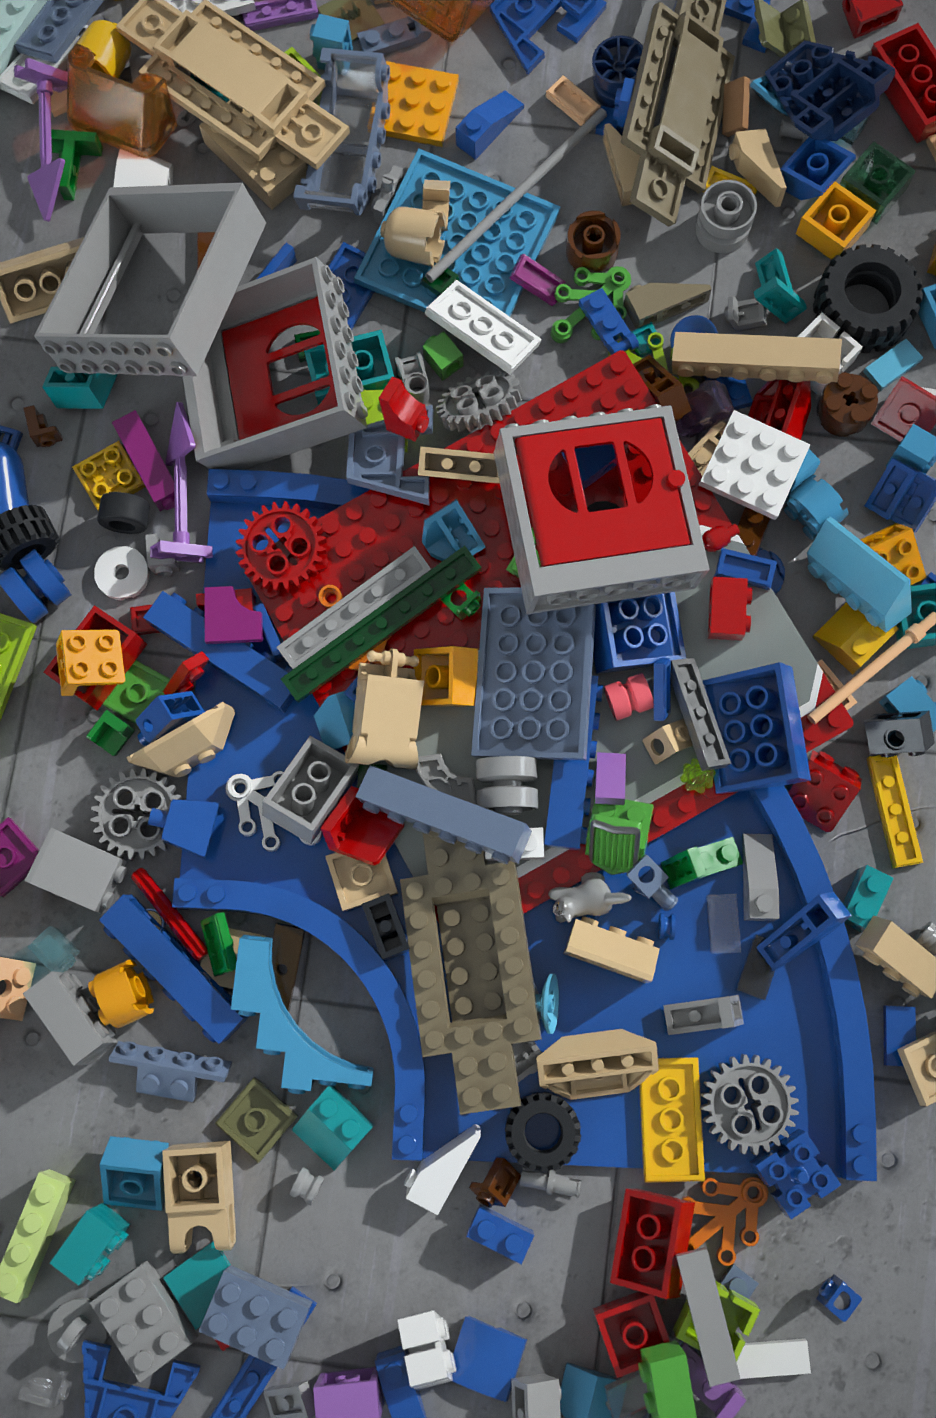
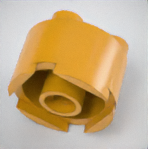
[88,960,154,1028]

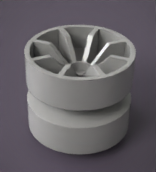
[695,180,757,254]
[476,756,538,815]

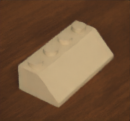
[0,237,84,324]

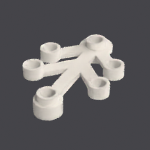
[226,771,322,852]

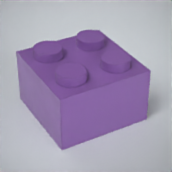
[313,1367,384,1418]

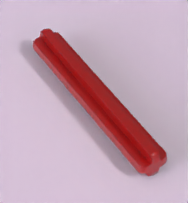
[131,868,208,961]

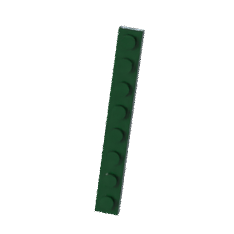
[280,545,482,703]

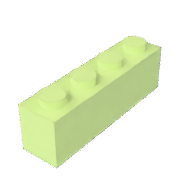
[0,1169,76,1303]

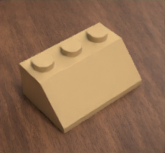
[563,916,660,983]

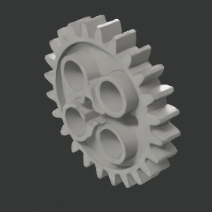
[436,370,523,432]
[90,768,182,861]
[700,1054,799,1155]

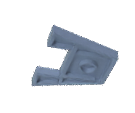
[346,405,433,505]

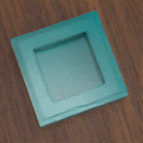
[631,322,663,358]

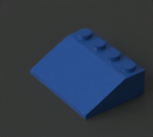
[593,592,687,674]
[702,662,811,794]

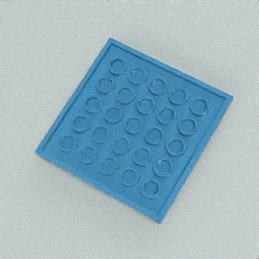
[354,149,561,317]

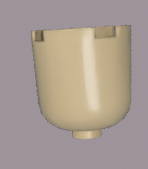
[380,207,447,266]

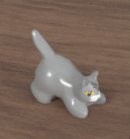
[548,872,632,923]

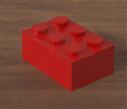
[43,605,148,711]
[610,1188,695,1299]

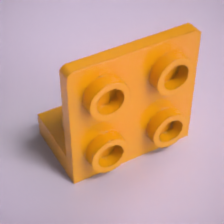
[860,523,926,585]
[56,630,125,696]

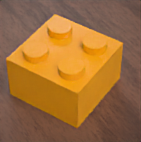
[796,181,876,260]

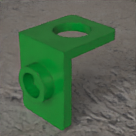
[441,583,481,621]

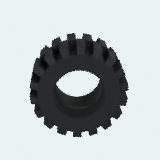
[0,505,60,571]
[505,1092,581,1173]

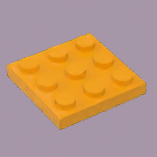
[367,61,459,147]

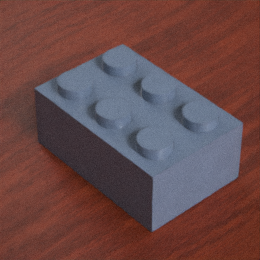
[198,1265,313,1370]

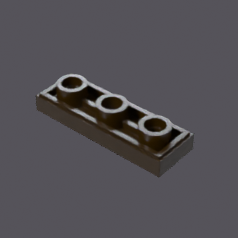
[272,923,305,1012]

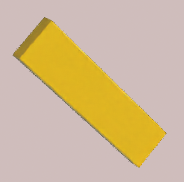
[866,755,923,869]

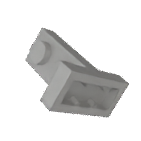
[663,995,744,1035]

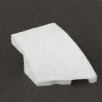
[114,143,173,187]

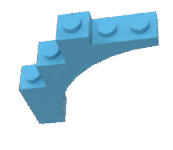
[231,935,374,1094]

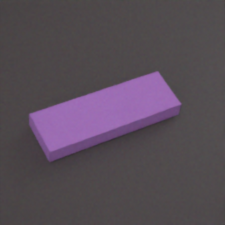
[242,0,319,31]

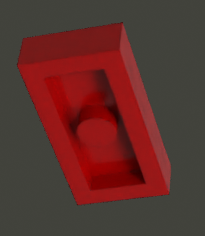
[163,651,209,695]

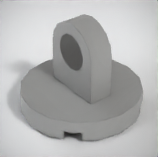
[47,1298,109,1363]

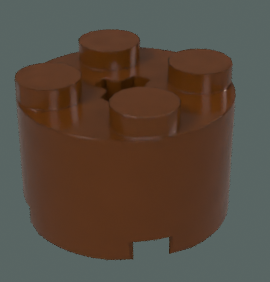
[566,211,621,274]
[816,372,878,437]

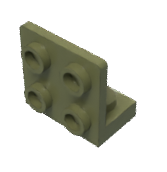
[754,0,816,58]

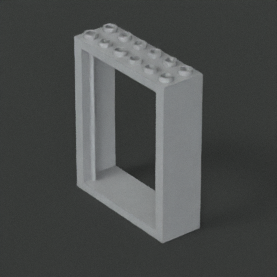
[34,183,266,377]

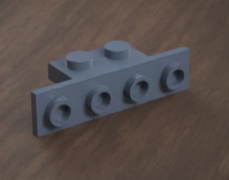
[109,1041,232,1102]

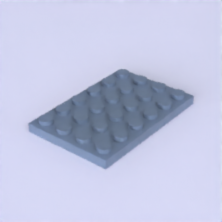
[471,587,596,760]

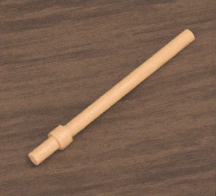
[807,612,936,725]

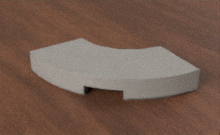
[416,754,477,805]

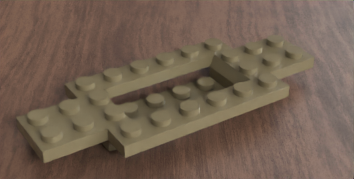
[621,0,735,227]
[400,830,542,1115]

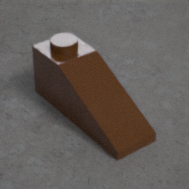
[633,355,691,421]

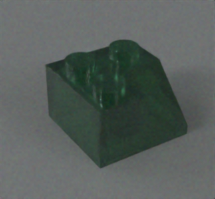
[840,141,916,224]

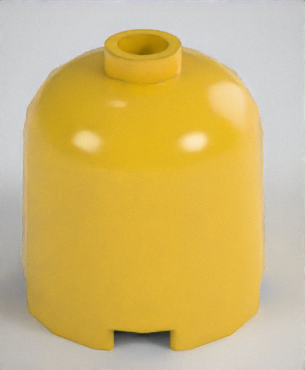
[68,20,132,90]

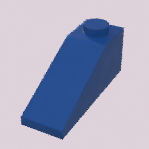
[455,91,524,160]
[756,892,852,971]
[374,1345,427,1418]

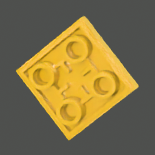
[72,440,146,511]

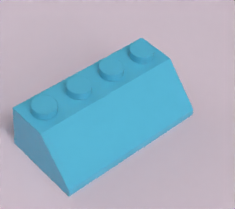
[807,516,912,633]

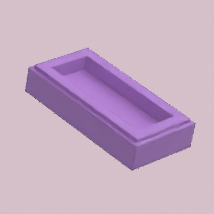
[595,752,626,805]

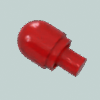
[702,524,740,552]

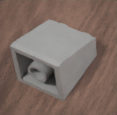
[25,828,127,913]

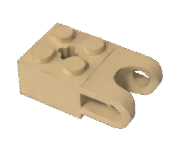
[162,1141,236,1254]

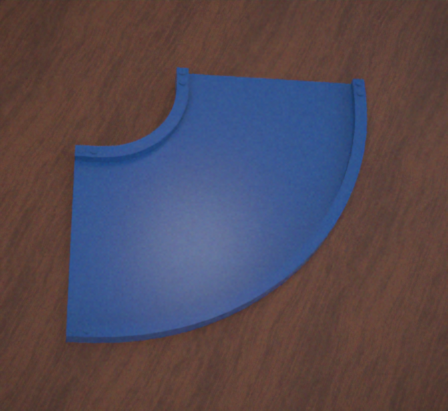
[172,469,877,1181]

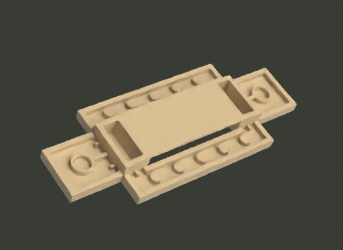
[116,0,350,170]

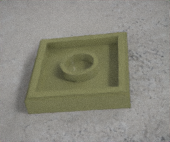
[215,1077,299,1163]

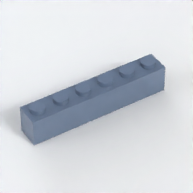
[355,766,532,864]

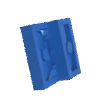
[864,458,936,533]
[452,1316,527,1402]

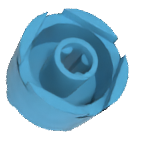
[784,475,849,540]

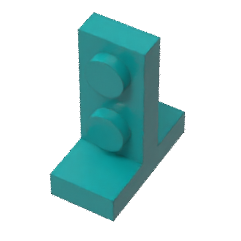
[754,248,807,324]

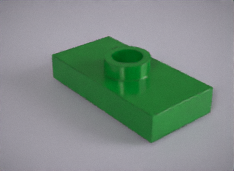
[200,912,237,977]

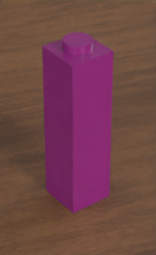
[112,410,175,511]

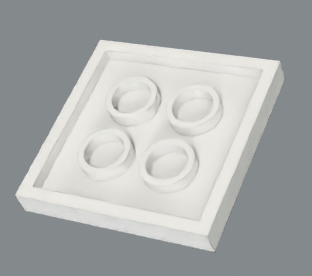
[699,410,810,520]

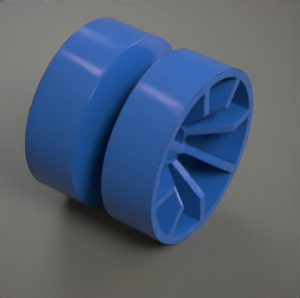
[0,549,72,624]

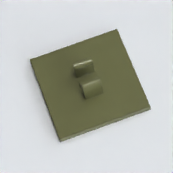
[317,0,385,42]

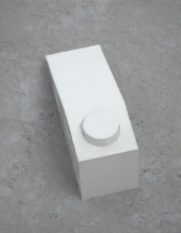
[404,1124,481,1215]

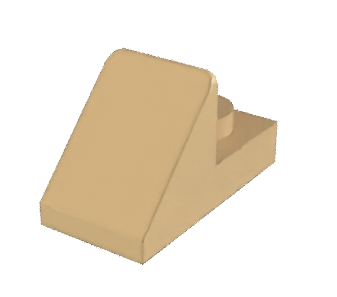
[422,180,451,231]

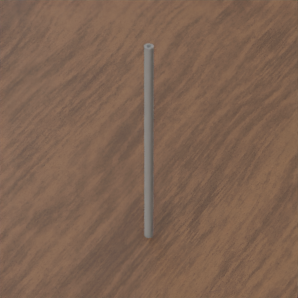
[425,108,607,282]

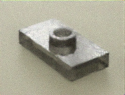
[736,935,775,1001]

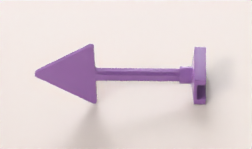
[14,58,74,222]
[150,402,213,563]

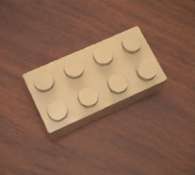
[199,100,308,210]

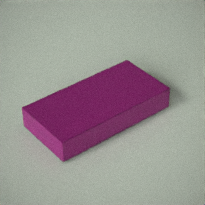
[509,253,566,306]

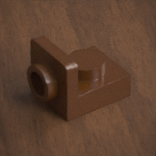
[24,405,63,447]
[469,1157,521,1207]

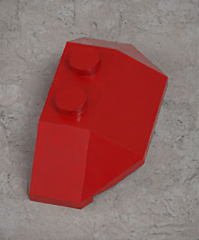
[748,379,811,440]

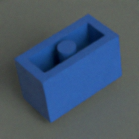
[466,1204,534,1265]

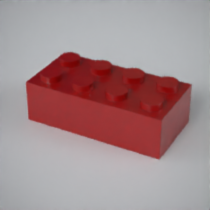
[871,23,936,143]

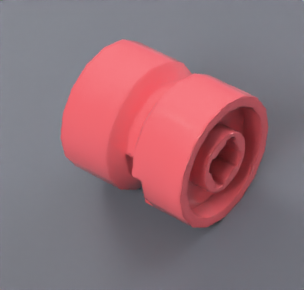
[604,673,654,721]

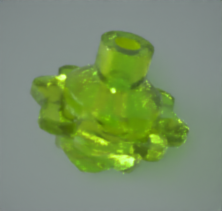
[680,758,716,793]

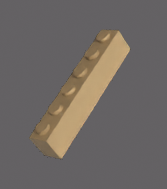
[672,332,842,384]

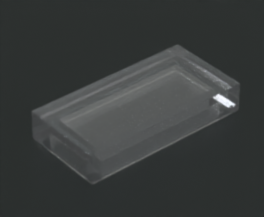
[706,894,741,954]

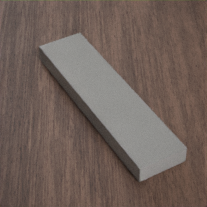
[676,1247,741,1387]

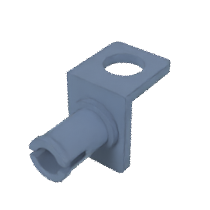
[626,855,678,911]

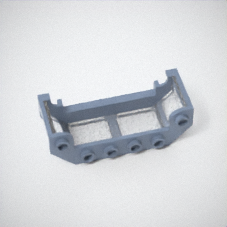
[293,48,390,216]

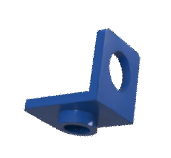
[816,1274,862,1322]

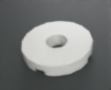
[94,546,150,600]

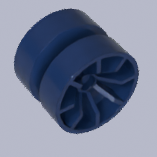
[592,35,643,108]

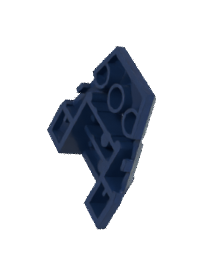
[765,40,895,142]

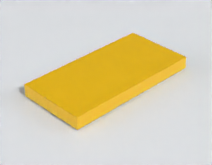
[639,1057,705,1182]

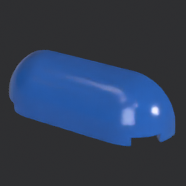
[0,442,29,514]

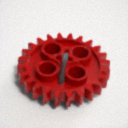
[236,501,327,592]

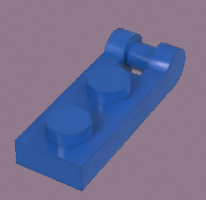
[579,288,639,355]

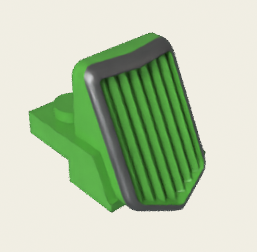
[585,799,654,875]

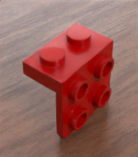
[788,750,862,832]
[320,786,405,866]

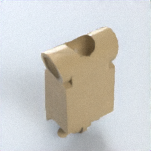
[345,648,424,770]

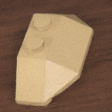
[126,702,235,777]
[536,1029,659,1100]

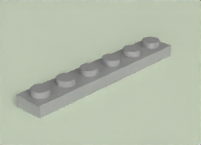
[277,546,431,669]

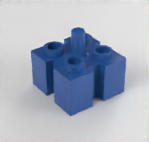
[750,1129,841,1220]

